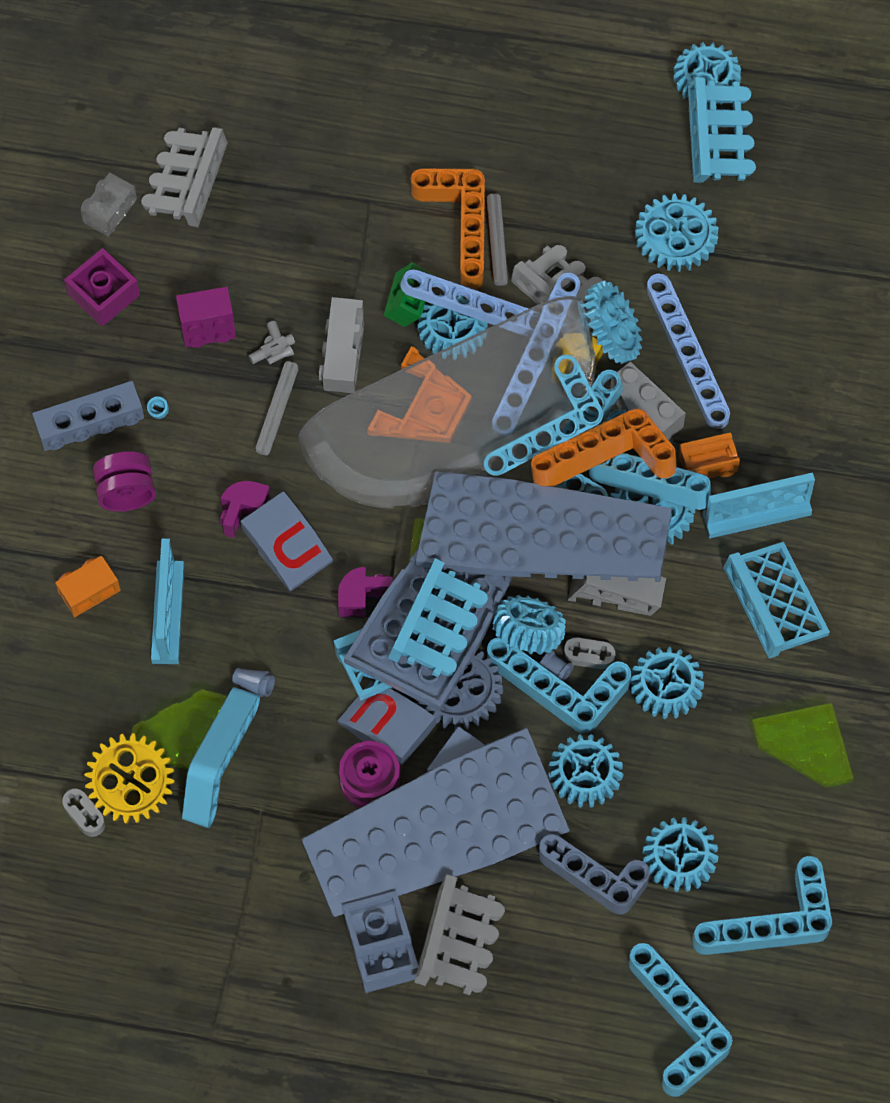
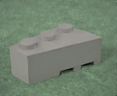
[319,297,364,394]
[610,362,685,440]
[568,575,666,616]

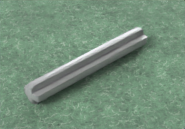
[487,194,508,286]
[256,361,298,456]

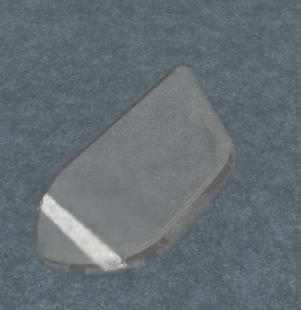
[298,296,596,509]

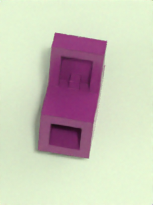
[220,481,271,538]
[338,567,393,617]

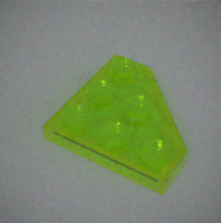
[126,689,228,770]
[752,703,854,788]

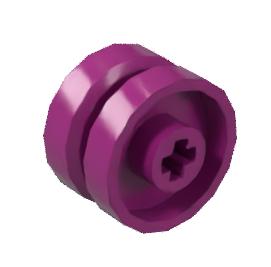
[93,452,156,512]
[339,741,400,809]

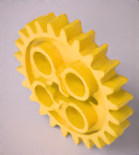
[85,733,175,824]

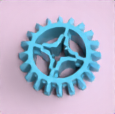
[674,42,741,105]
[418,293,488,360]
[493,595,566,655]
[630,646,704,720]
[549,734,623,808]
[643,817,718,892]

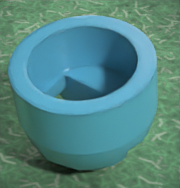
[147,397,169,419]

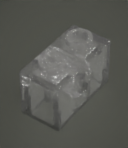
[81,172,137,237]

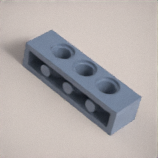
[32,381,144,451]

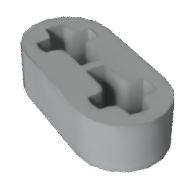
[564,638,615,669]
[62,789,105,837]

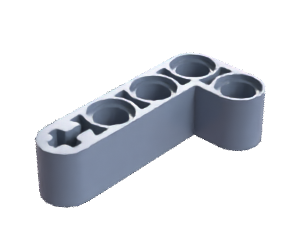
[539,835,650,914]

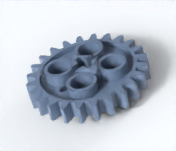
[416,651,503,730]

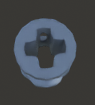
[539,650,574,682]

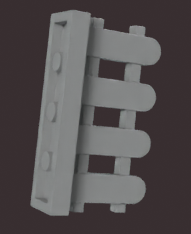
[141,128,228,227]
[511,245,603,336]
[415,874,505,995]

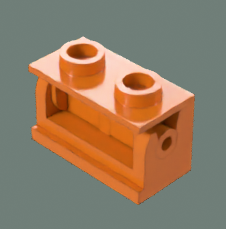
[678,433,740,478]
[55,555,121,618]

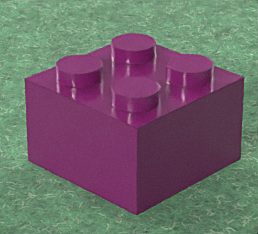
[64,248,140,327]
[176,287,236,347]

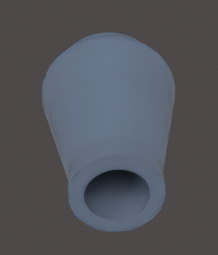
[232,668,275,698]

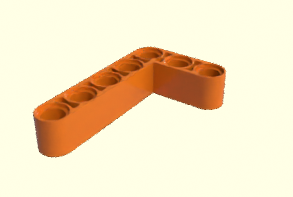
[411,169,485,290]
[531,409,677,487]

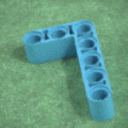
[484,354,603,476]
[553,370,624,497]
[588,409,711,510]
[487,637,631,734]
[182,687,260,828]
[693,856,832,955]
[629,943,732,1097]

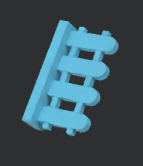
[688,77,756,183]
[388,558,488,677]

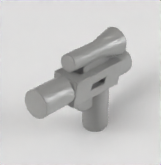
[248,321,295,364]

